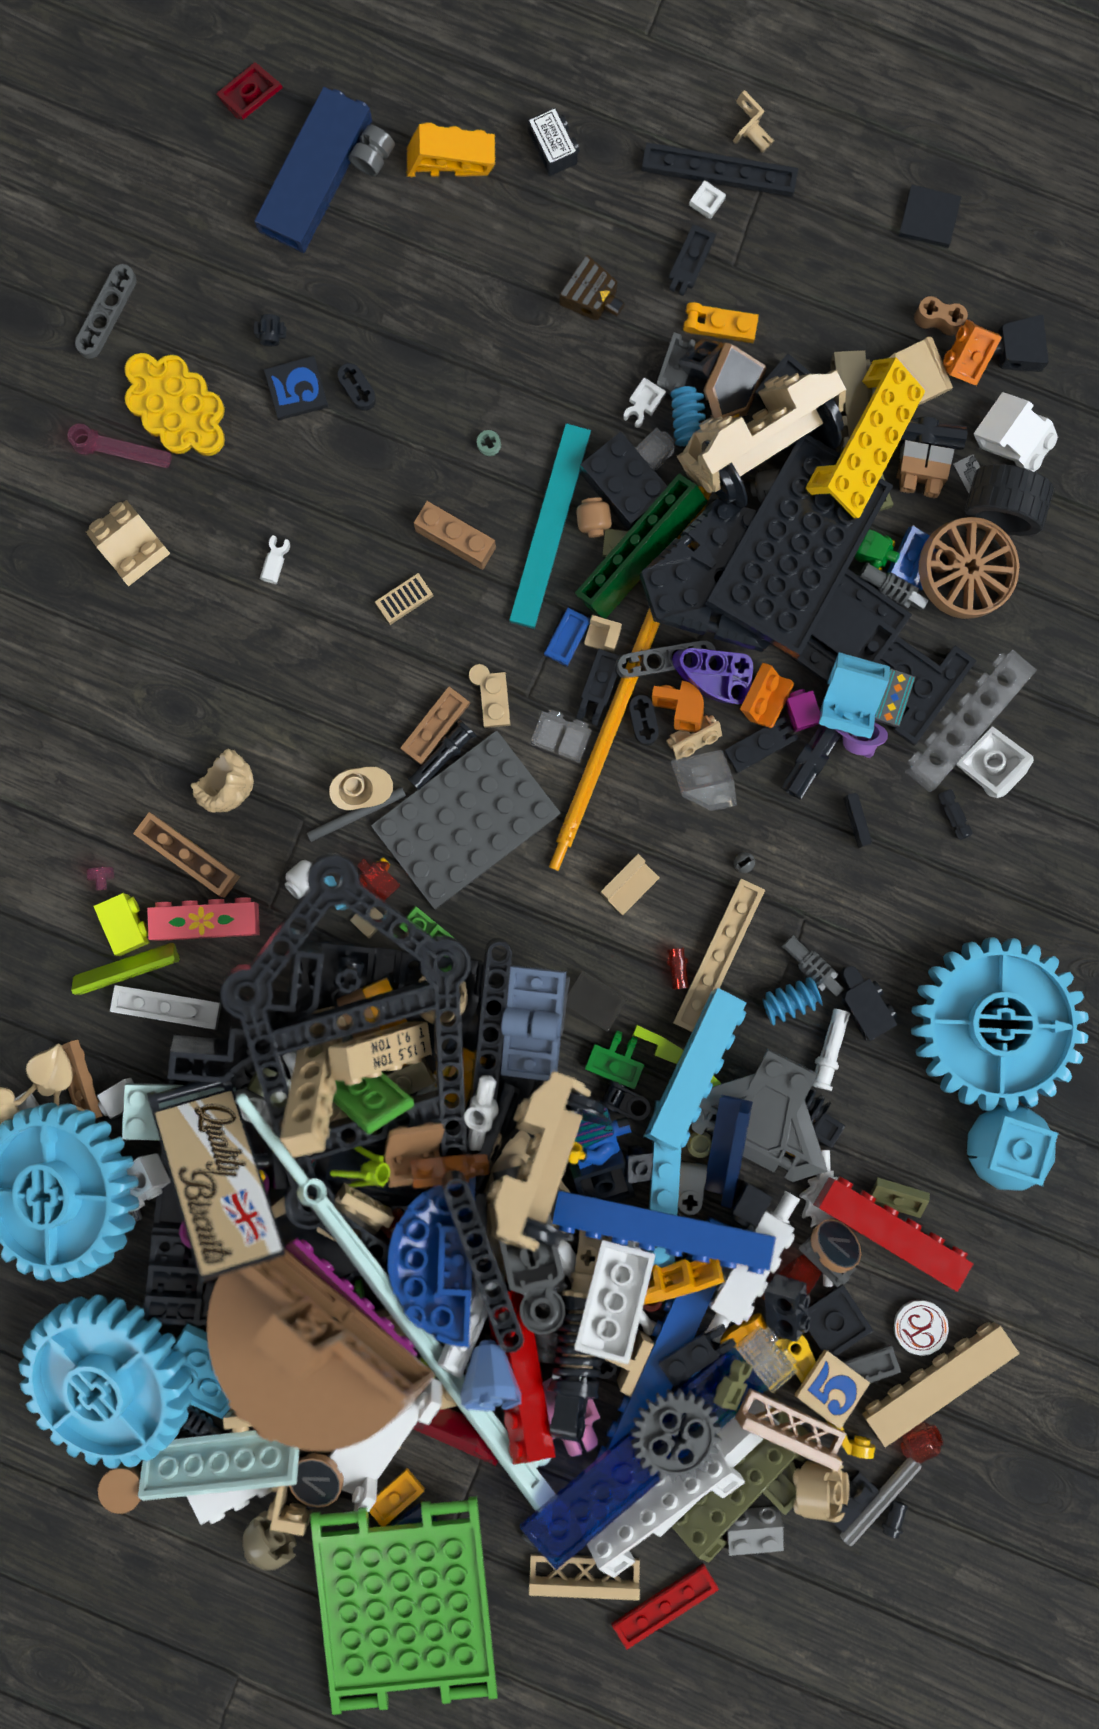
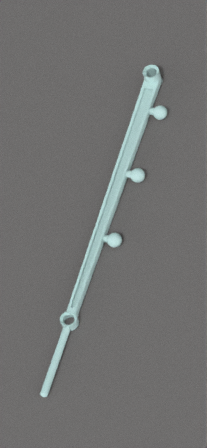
[236,1094,570,1530]

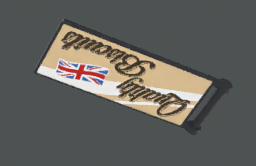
[147,1079,285,1281]

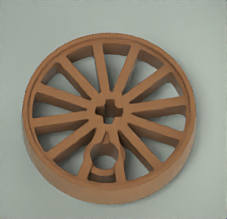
[919,517,1019,619]

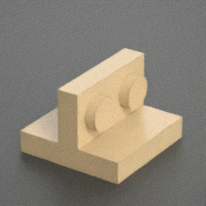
[605,1330,654,1396]

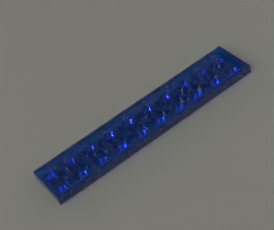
[520,1347,768,1570]

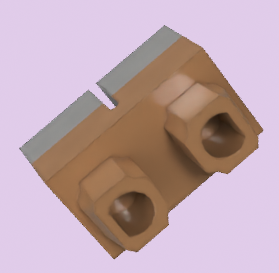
[897,440,954,498]

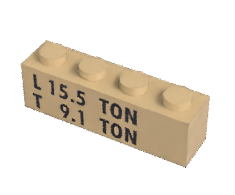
[328,1022,432,1085]

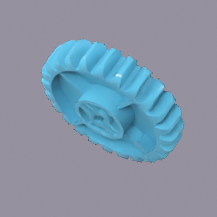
[911,937,1089,1112]
[0,1103,140,1282]
[19,1295,192,1468]

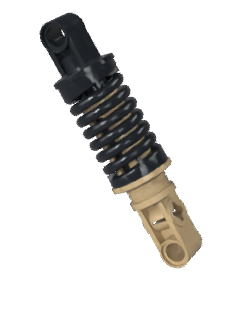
[547,1230,612,1442]

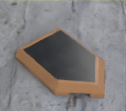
[703,343,767,419]

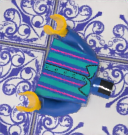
[568,1108,631,1169]

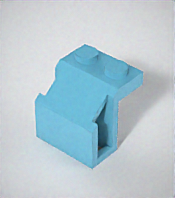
[819,652,890,738]

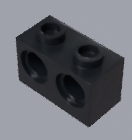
[765,1274,811,1342]

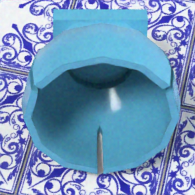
[967,1105,1058,1191]

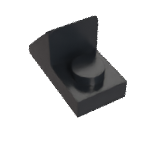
[679,337,724,382]

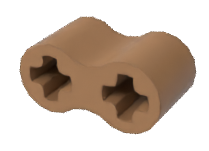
[914,296,968,336]

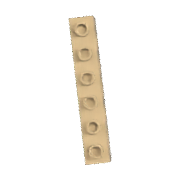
[280,1006,346,1157]

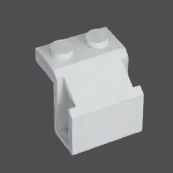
[974,392,1058,471]

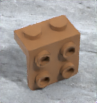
[383,1123,444,1187]

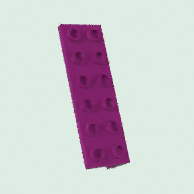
[284,1238,417,1357]

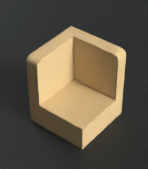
[584,615,622,653]

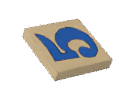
[794,1350,870,1429]

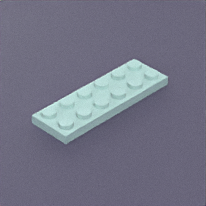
[138,1430,299,1500]

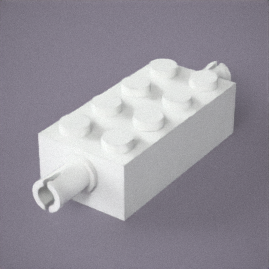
[705,1191,800,1343]

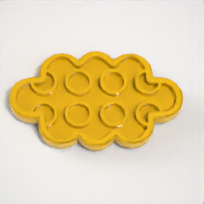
[125,353,225,456]

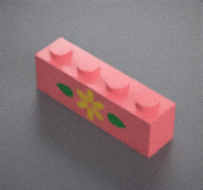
[147,898,260,941]

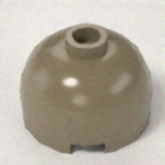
[242,1511,296,1571]

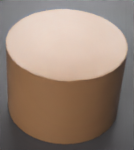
[98,1462,142,1514]

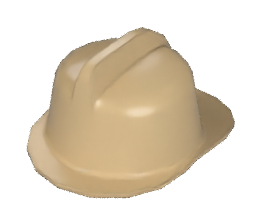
[329,767,393,810]

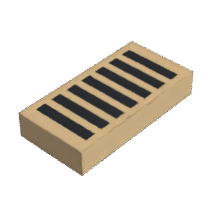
[375,573,433,625]

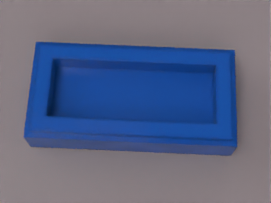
[544,608,590,667]

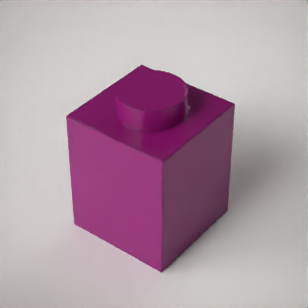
[785,689,820,733]

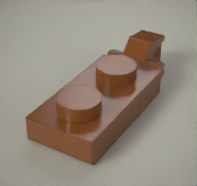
[410,1154,489,1188]

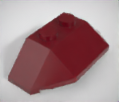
[412,1406,498,1466]

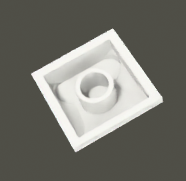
[956,726,1034,798]

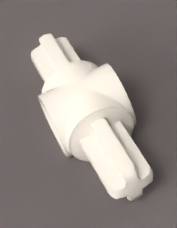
[464,1076,499,1151]

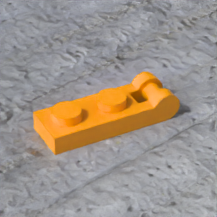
[683,302,759,343]

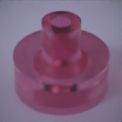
[87,867,114,890]

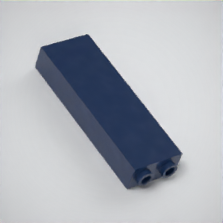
[255,87,372,253]

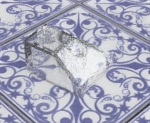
[671,750,737,811]

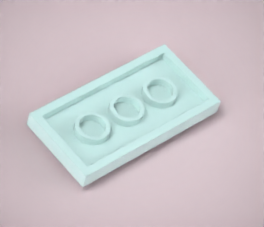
[122,1083,236,1140]

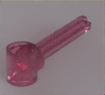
[68,424,172,468]

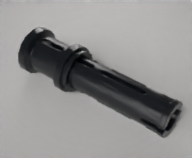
[408,720,477,790]

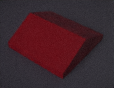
[216,62,283,120]

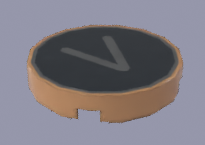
[811,1219,861,1273]
[289,1453,344,1507]

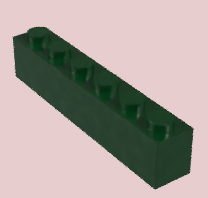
[575,474,708,619]

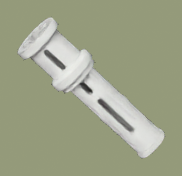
[812,1008,851,1091]

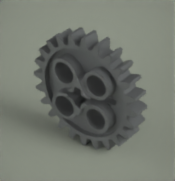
[631,1388,722,1483]

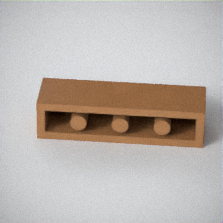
[133,812,240,898]

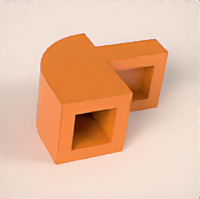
[652,680,704,733]

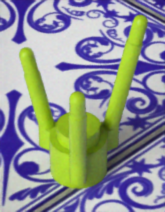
[330,1146,390,1187]

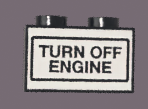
[527,107,580,177]

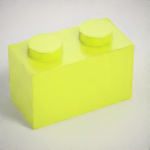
[94,893,150,956]

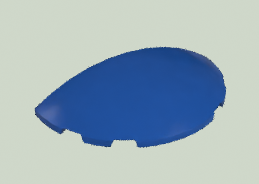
[388,1177,476,1348]

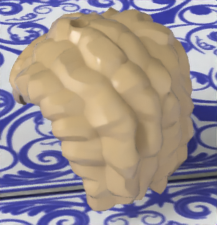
[191,749,254,812]

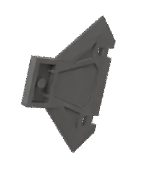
[691,1048,828,1182]

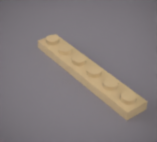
[673,879,765,1032]

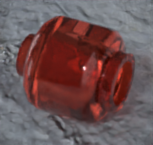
[900,1421,943,1463]

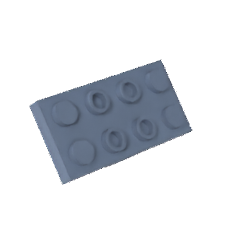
[501,965,566,1081]

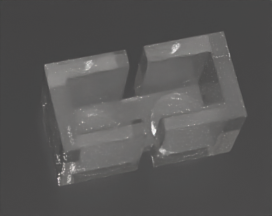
[531,710,592,763]

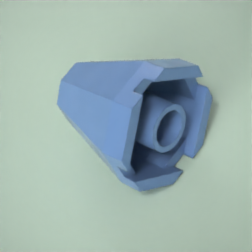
[461,1340,521,1411]

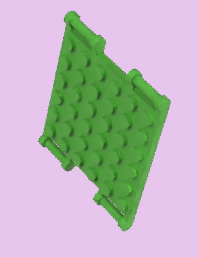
[311,1496,498,1715]

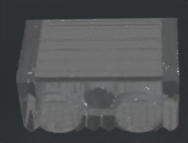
[735,1324,798,1393]

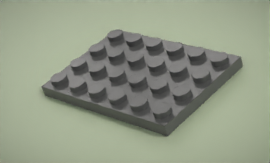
[371,731,561,910]

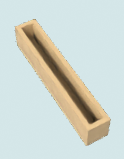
[862,1322,1020,1447]

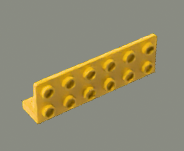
[806,357,925,518]

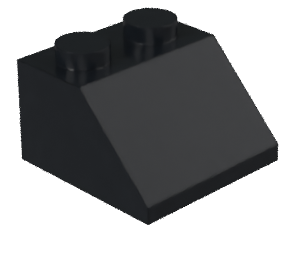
[568,1139,635,1202]

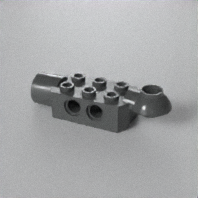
[493,1166,565,1334]

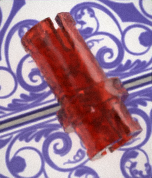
[667,947,689,989]

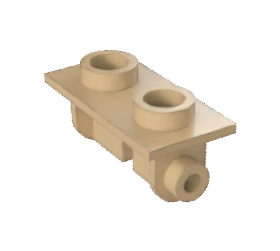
[666,715,723,760]

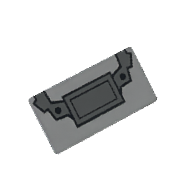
[954,454,981,493]

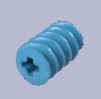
[671,386,706,446]
[762,977,823,1025]

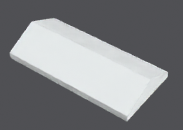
[574,1240,656,1365]

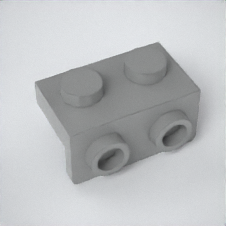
[727,1506,784,1556]

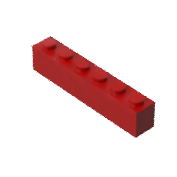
[813,1176,974,1292]
[488,1291,556,1465]

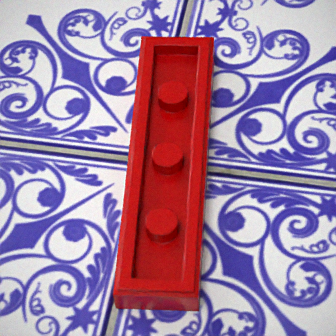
[612,1563,719,1650]

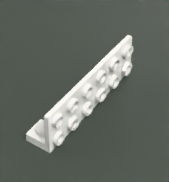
[329,1378,442,1512]
[578,1443,745,1578]

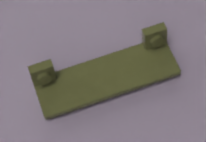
[671,1399,821,1563]

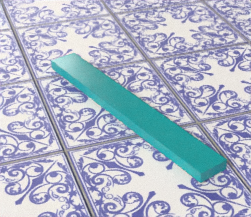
[510,424,591,629]

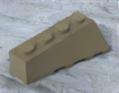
[830,350,872,454]

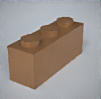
[414,501,496,570]

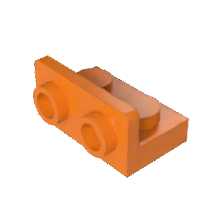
[943,319,1002,386]
[740,663,794,728]

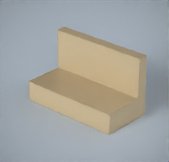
[600,854,660,916]

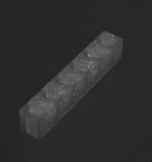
[906,650,1037,792]

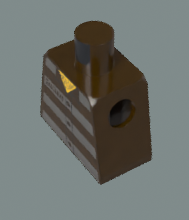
[559,255,625,320]

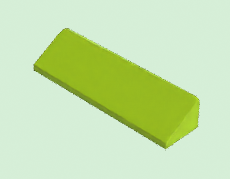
[71,943,180,995]

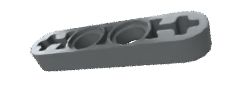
[75,264,136,359]
[615,640,716,678]

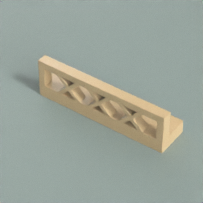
[529,1554,640,1600]

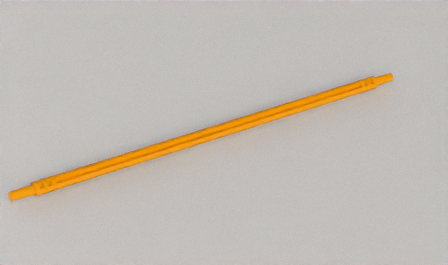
[549,414,740,871]

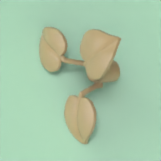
[0,1044,84,1124]

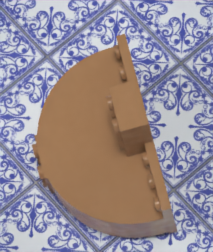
[207,1247,435,1451]

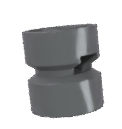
[348,125,395,177]

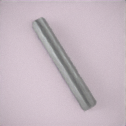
[840,1456,922,1546]

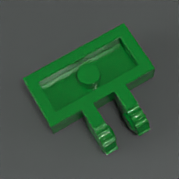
[585,1030,645,1089]

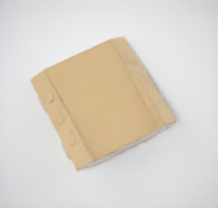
[889,337,953,406]

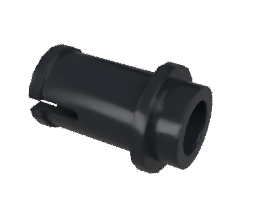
[882,1500,908,1538]

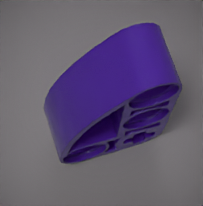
[672,648,753,704]

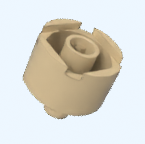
[793,1461,849,1522]

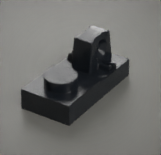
[832,1471,880,1533]

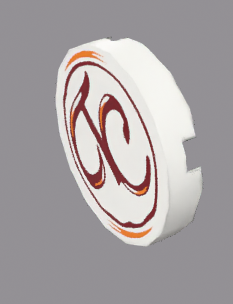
[893,1300,949,1355]

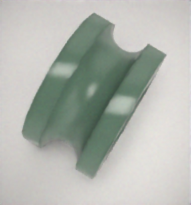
[477,430,501,456]

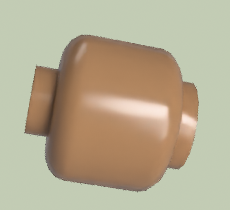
[576,498,612,538]

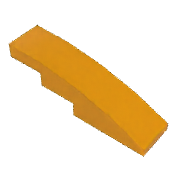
[643,1258,724,1305]

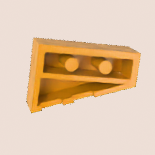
[407,123,495,177]

